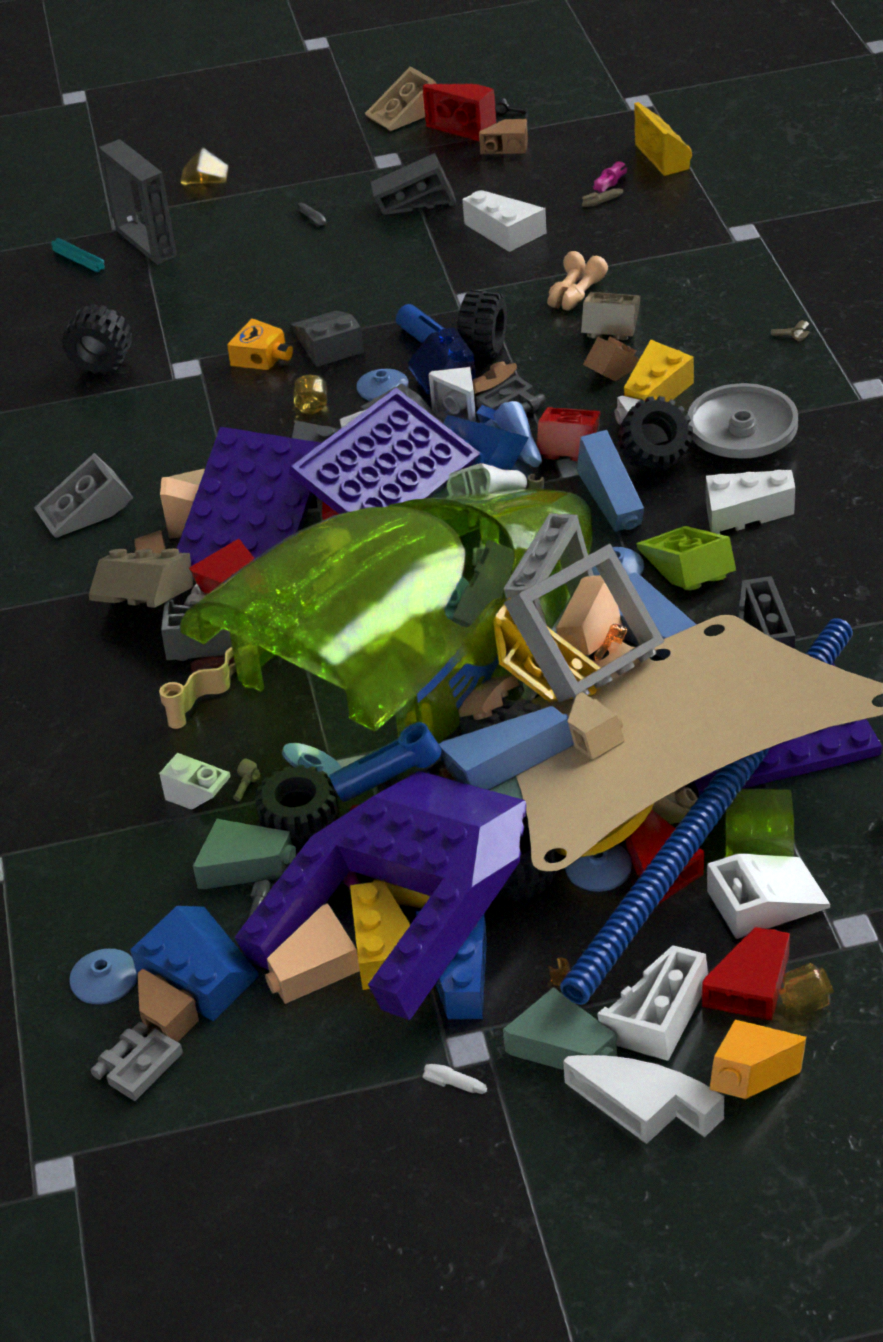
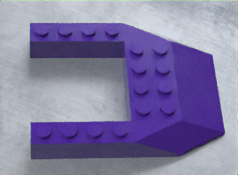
[234,771,527,1020]

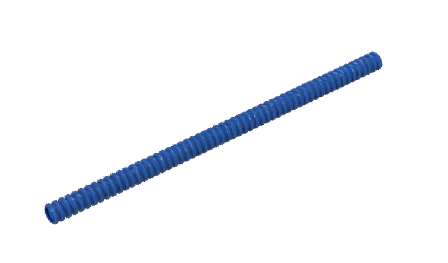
[560,618,853,1005]

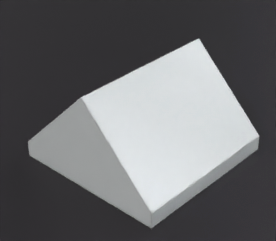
[429,367,476,422]

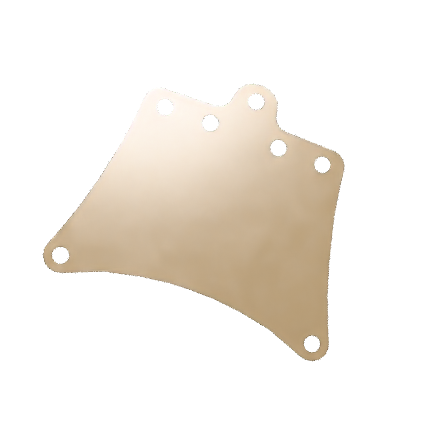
[516,615,883,872]

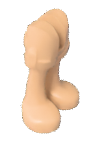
[547,251,608,311]

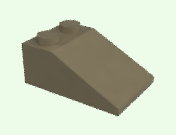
[581,292,640,340]

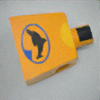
[227,318,293,370]

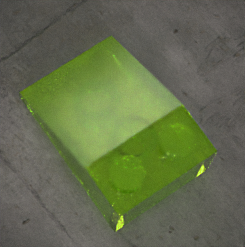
[725,789,794,858]

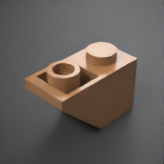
[479,119,528,154]
[583,336,640,382]
[138,968,199,1042]

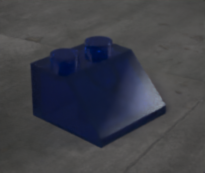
[408,327,476,394]

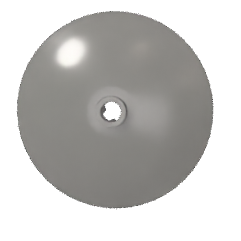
[688,383,798,458]

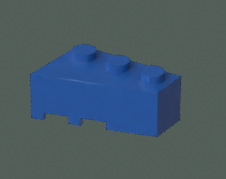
[443,415,529,470]
[416,911,487,1019]

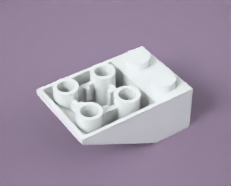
[707,854,830,939]

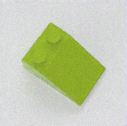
[636,526,736,590]

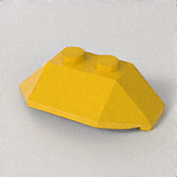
[493,597,601,702]

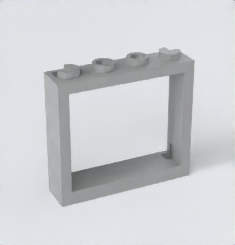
[503,513,594,633]
[504,544,665,703]

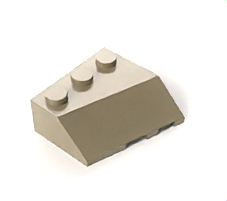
[89,549,193,608]

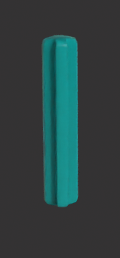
[51,238,105,272]

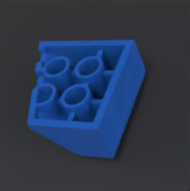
[130,906,259,1021]

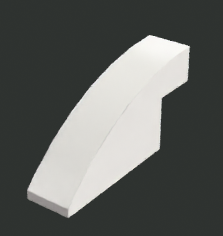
[563,1055,724,1144]

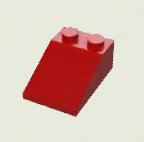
[422,84,496,141]
[537,407,600,461]

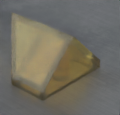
[181,147,229,184]

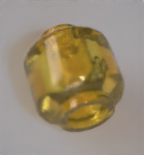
[293,375,327,414]
[778,963,835,1016]

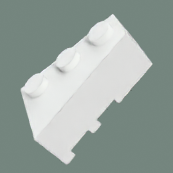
[462,190,547,252]
[706,470,795,534]
[597,945,708,1061]

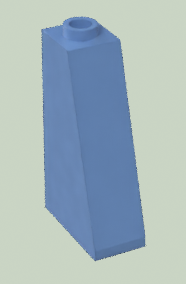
[577,430,644,532]
[618,572,697,659]
[439,706,574,790]

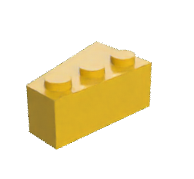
[624,340,694,402]
[350,881,410,990]

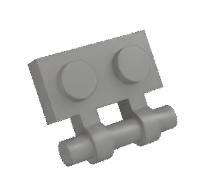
[90,1022,183,1101]

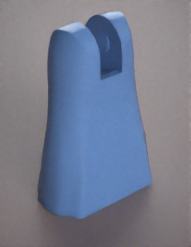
[484,401,542,479]

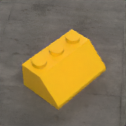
[634,102,692,176]

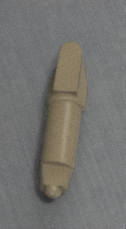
[582,188,623,207]

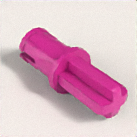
[593,161,627,193]

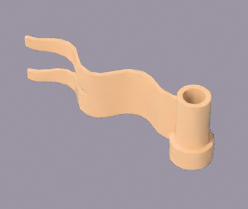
[159,641,252,729]

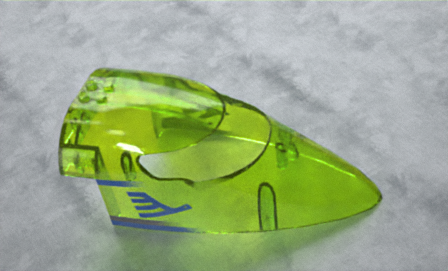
[180,488,593,773]

